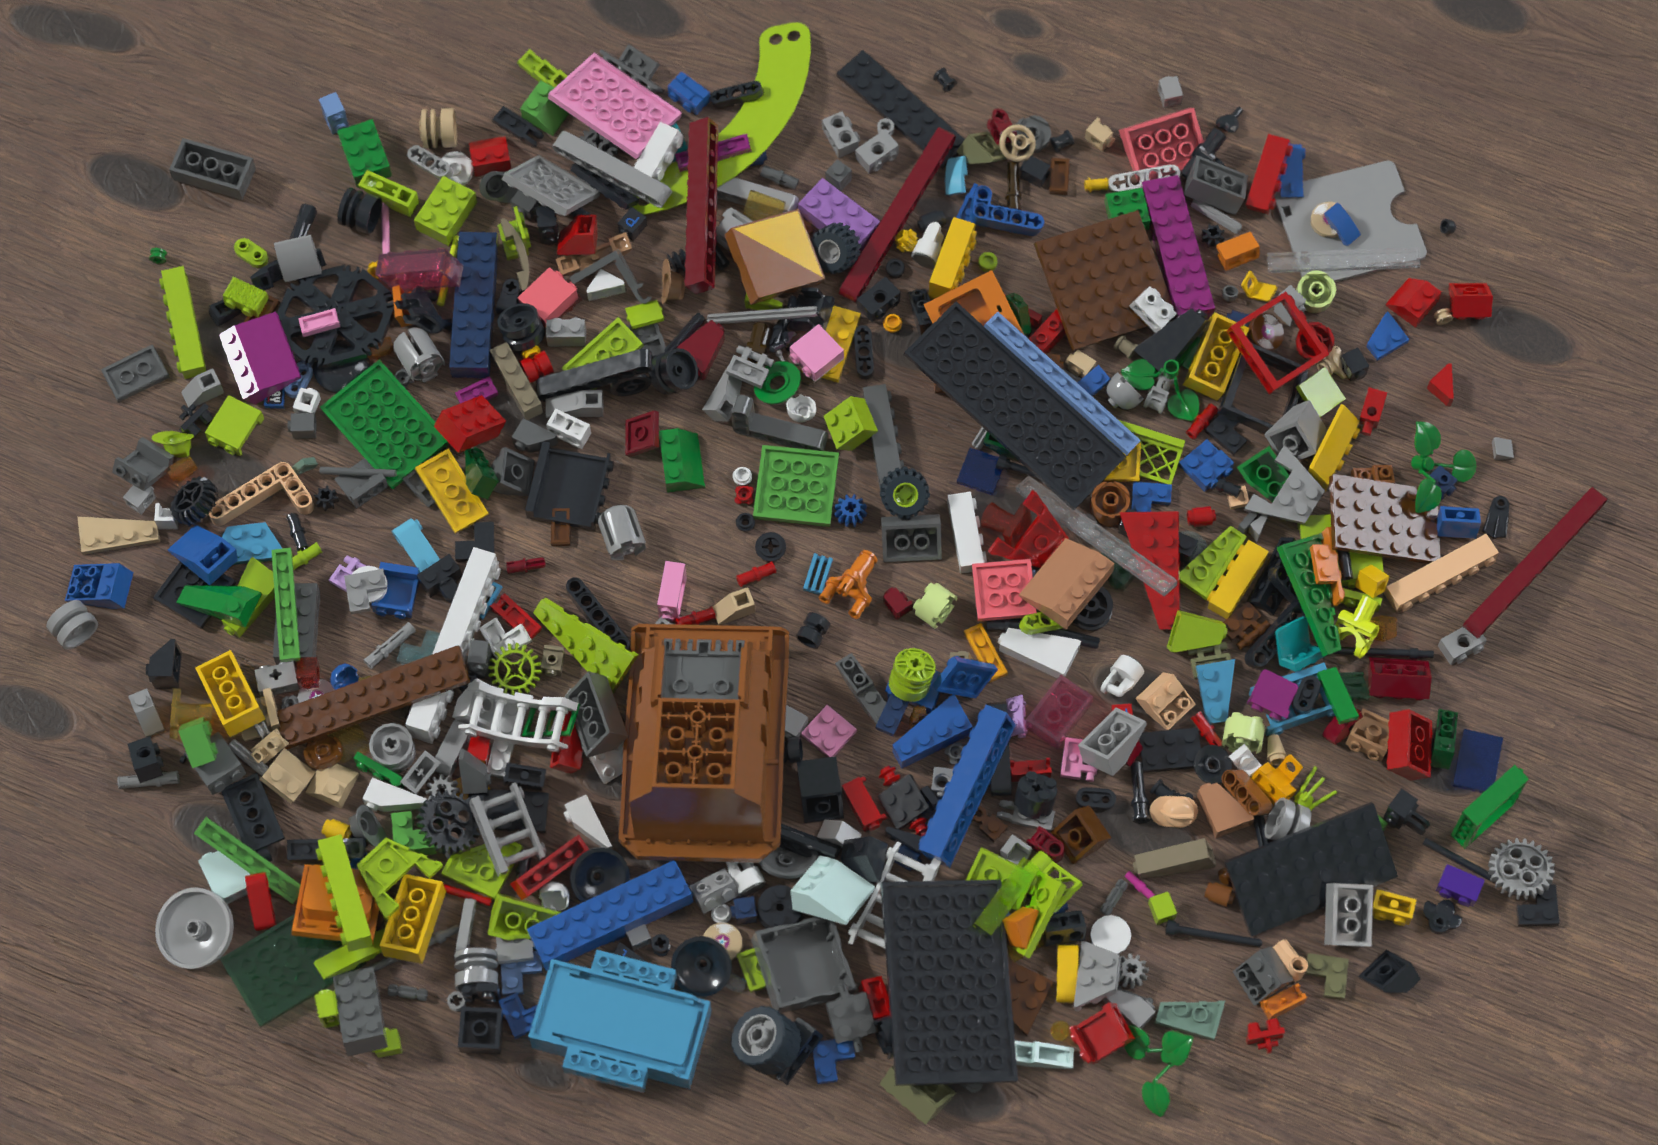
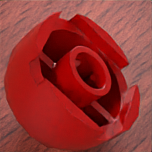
[1295,322,1334,360]

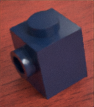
[1430,465,1457,500]
[730,897,757,925]

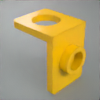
[1241,271,1277,302]

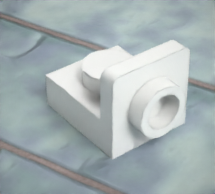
[1229,744,1262,777]

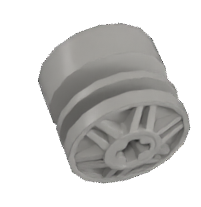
[454,948,498,992]

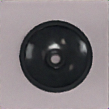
[313,340,370,394]
[570,847,630,902]
[671,936,732,997]

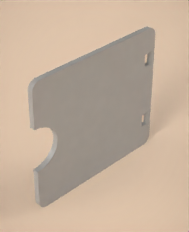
[1274,161,1427,282]

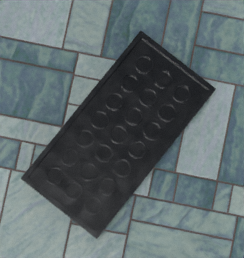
[1224,802,1398,937]

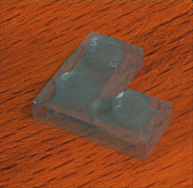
[396,630,440,665]

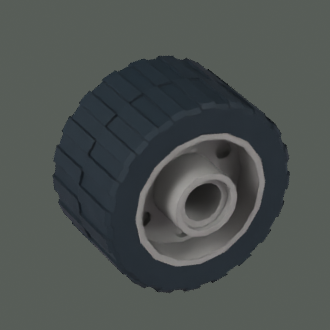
[731,1006,801,1075]

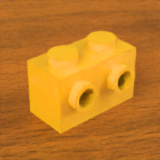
[1372,889,1416,926]

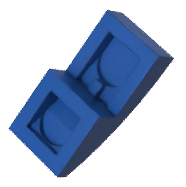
[1324,203,1361,246]

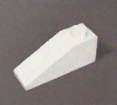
[363,778,427,812]
[563,795,613,850]

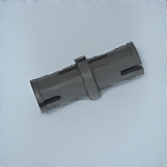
[760,165,799,190]

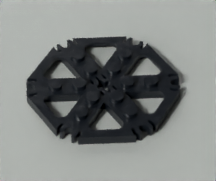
[277,264,395,369]

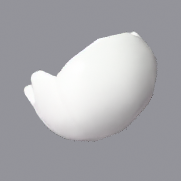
[786,394,817,423]
[539,882,570,911]

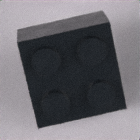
[458,1007,504,1055]

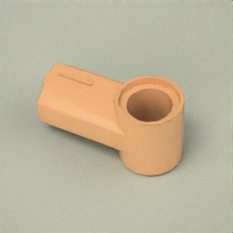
[1273,939,1308,981]

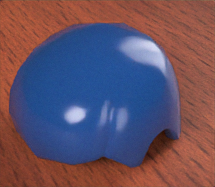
[330,663,361,690]

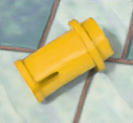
[1084,178,1108,193]

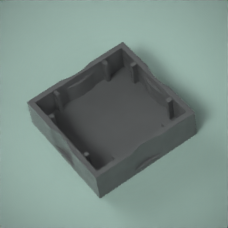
[751,917,856,1013]

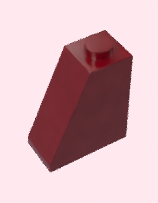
[677,319,725,380]

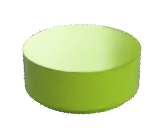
[978,252,997,272]

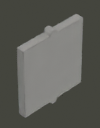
[495,937,535,964]

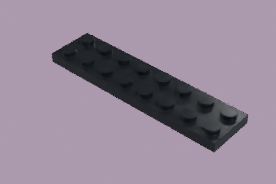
[837,50,965,169]

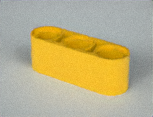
[1056,945,1078,1003]

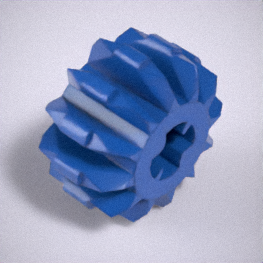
[835,494,867,527]

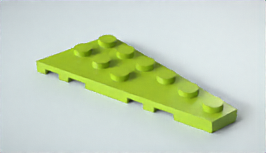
[533,598,639,693]

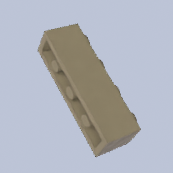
[490,342,543,420]

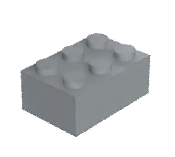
[1324,883,1373,947]

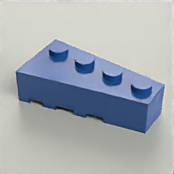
[892,694,972,769]

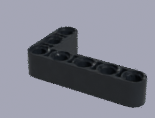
[1244,565,1306,668]

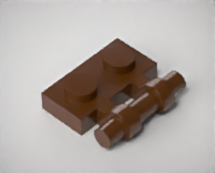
[1223,602,1271,650]

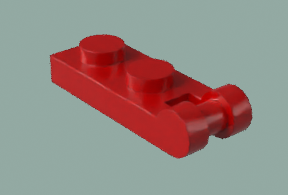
[490,593,542,640]

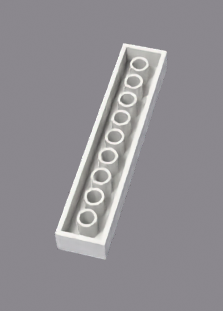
[405,547,501,744]

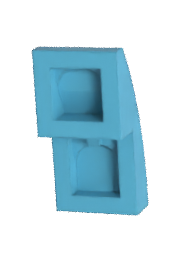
[945,156,968,196]

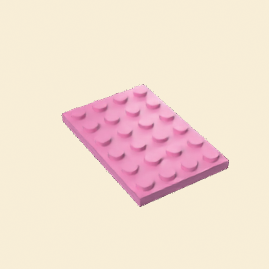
[548,53,682,159]

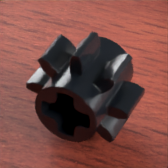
[1202,224,1225,248]
[314,486,339,511]

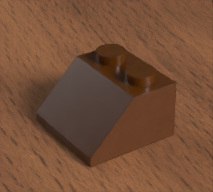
[1051,805,1111,864]

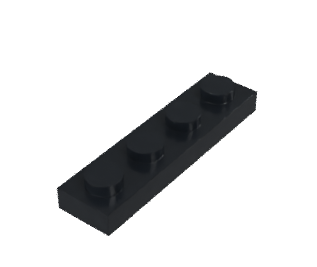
[570,163,639,210]
[287,838,366,860]

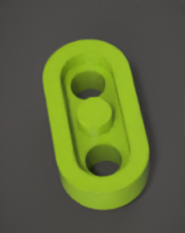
[234,238,269,268]

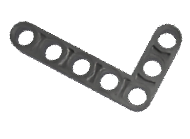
[732,395,829,451]

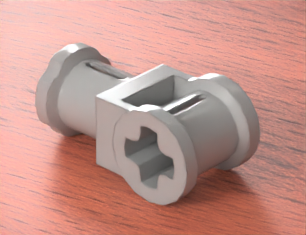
[1143,374,1174,414]

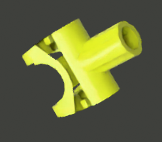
[1335,595,1379,658]

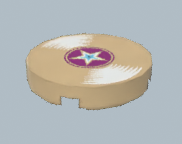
[1311,202,1346,238]
[703,923,742,960]

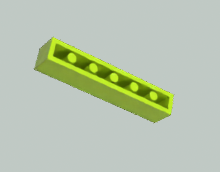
[159,266,207,379]
[315,834,373,952]

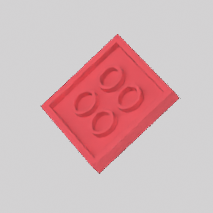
[972,559,1037,621]

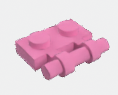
[1060,737,1097,782]

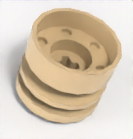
[419,108,457,148]

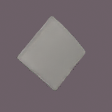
[274,235,322,282]

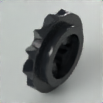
[755,532,786,562]

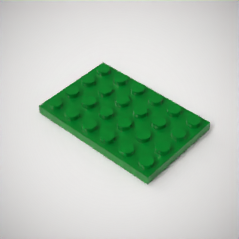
[320,360,450,490]

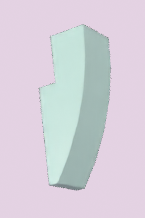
[1015,1040,1074,1069]

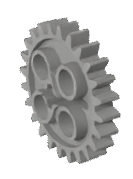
[1488,838,1555,900]

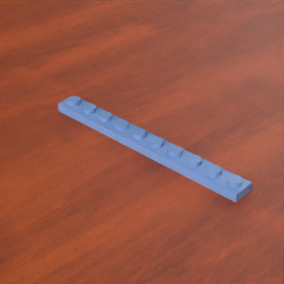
[984,312,1141,456]

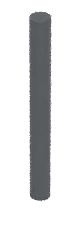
[319,467,397,477]

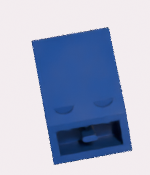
[168,525,238,585]
[65,563,134,609]

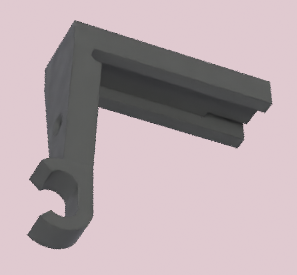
[570,249,652,303]

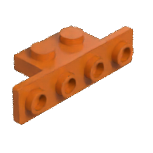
[1310,527,1345,606]

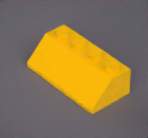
[1308,404,1360,492]

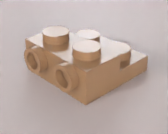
[1346,708,1389,761]

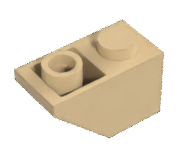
[712,587,755,625]

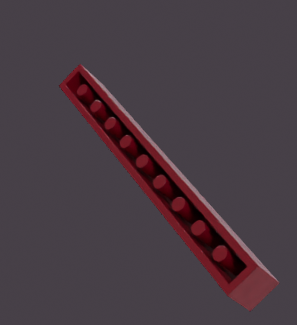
[684,117,718,294]

